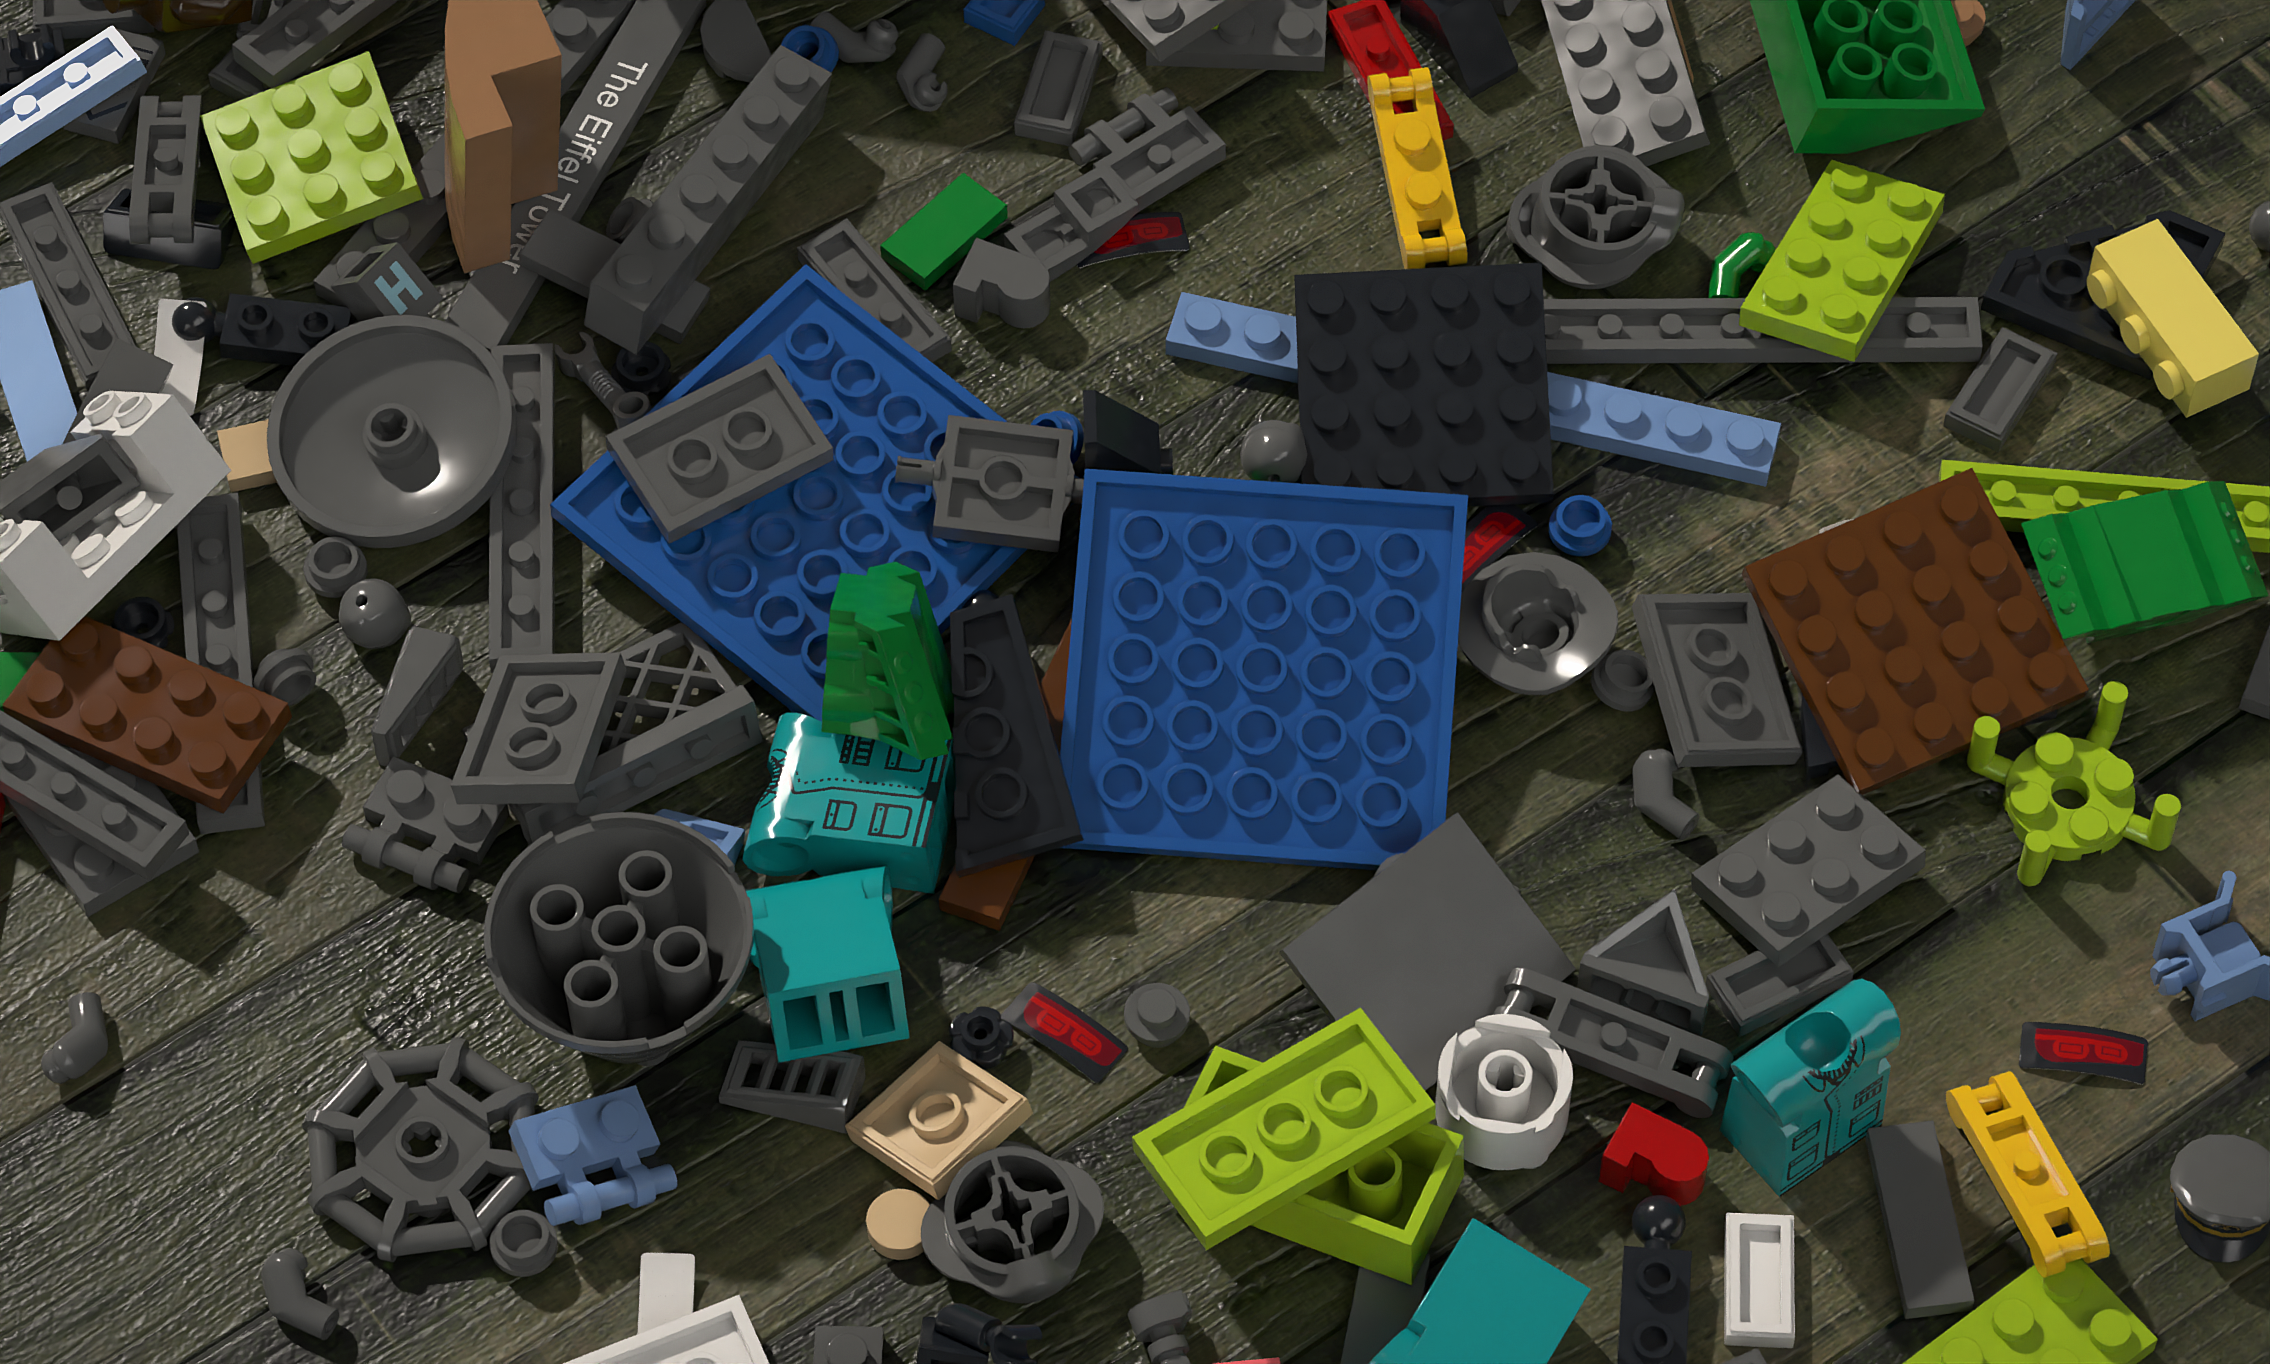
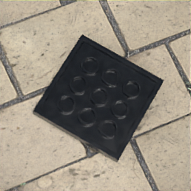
[1294,263,1554,507]

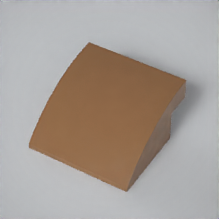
[445,0,562,273]

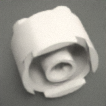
[1435,1014,1573,1170]

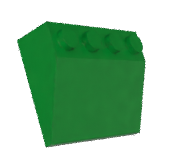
[1749,0,1985,154]

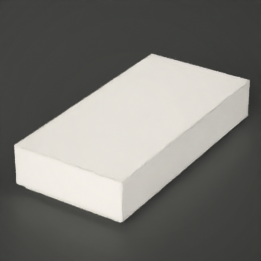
[1724,1213,1795,1348]

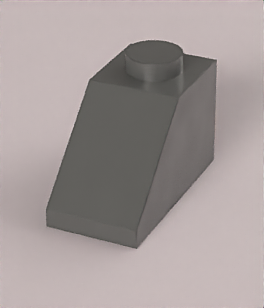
[0,433,140,542]

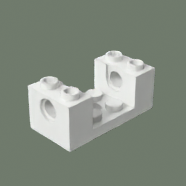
[0,391,231,641]

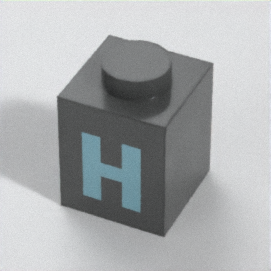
[330,242,443,322]

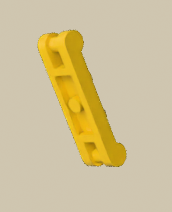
[1367,67,1467,269]
[1946,1071,2110,1278]

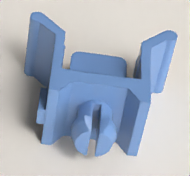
[2150,871,2270,1021]

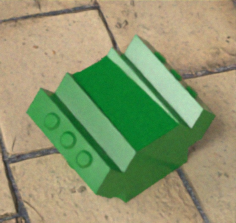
[2021,481,2269,644]
[821,562,954,760]

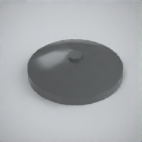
[267,315,517,548]

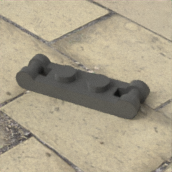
[129,95,204,244]
[1493,968,1733,1118]

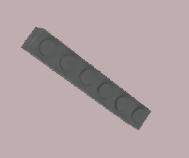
[584,45,832,355]

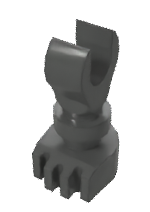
[1127,1290,1192,1364]

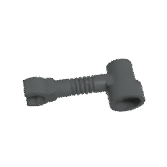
[554,332,651,431]

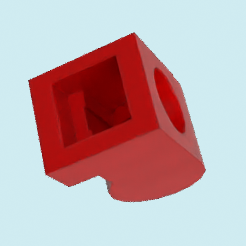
[1599,1102,1709,1206]

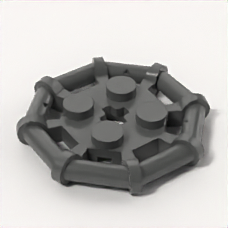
[302,1037,539,1262]

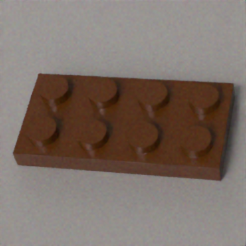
[2,616,292,814]

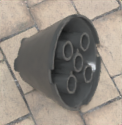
[484,812,754,1066]

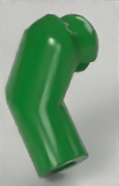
[1708,232,1775,298]

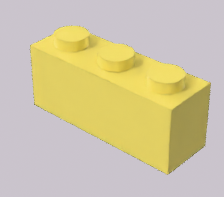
[2087,219,2259,418]

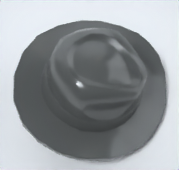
[1458,552,1618,695]

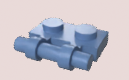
[508,1085,677,1226]

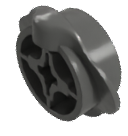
[1506,145,1685,289]
[921,1140,1104,1303]

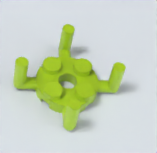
[1967,681,2181,886]

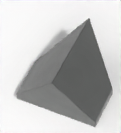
[1577,889,1709,1037]

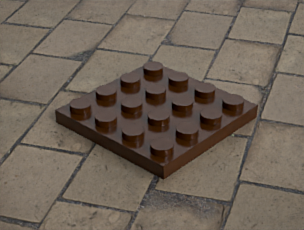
[1741,468,2089,795]

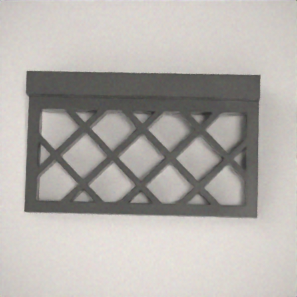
[462,622,763,845]

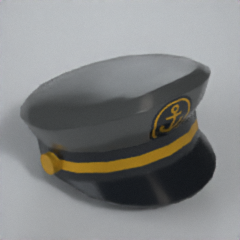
[2170,1134,2270,1262]

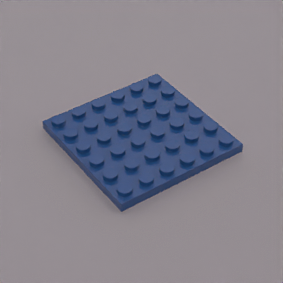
[550,264,1080,722]
[1060,469,1468,871]

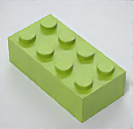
[1164,1045,1464,1285]

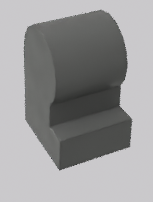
[953,238,1051,329]

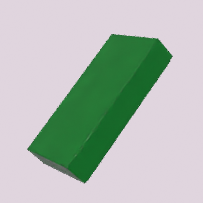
[880,173,1008,291]

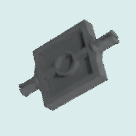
[895,415,1084,553]

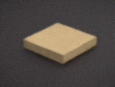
[845,1041,1033,1200]

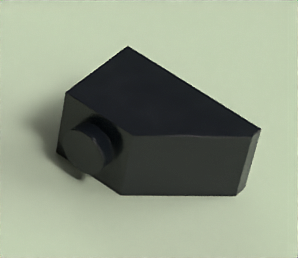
[1400,0,1518,99]
[1083,390,1173,475]

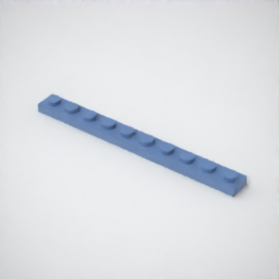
[1166,292,1781,487]

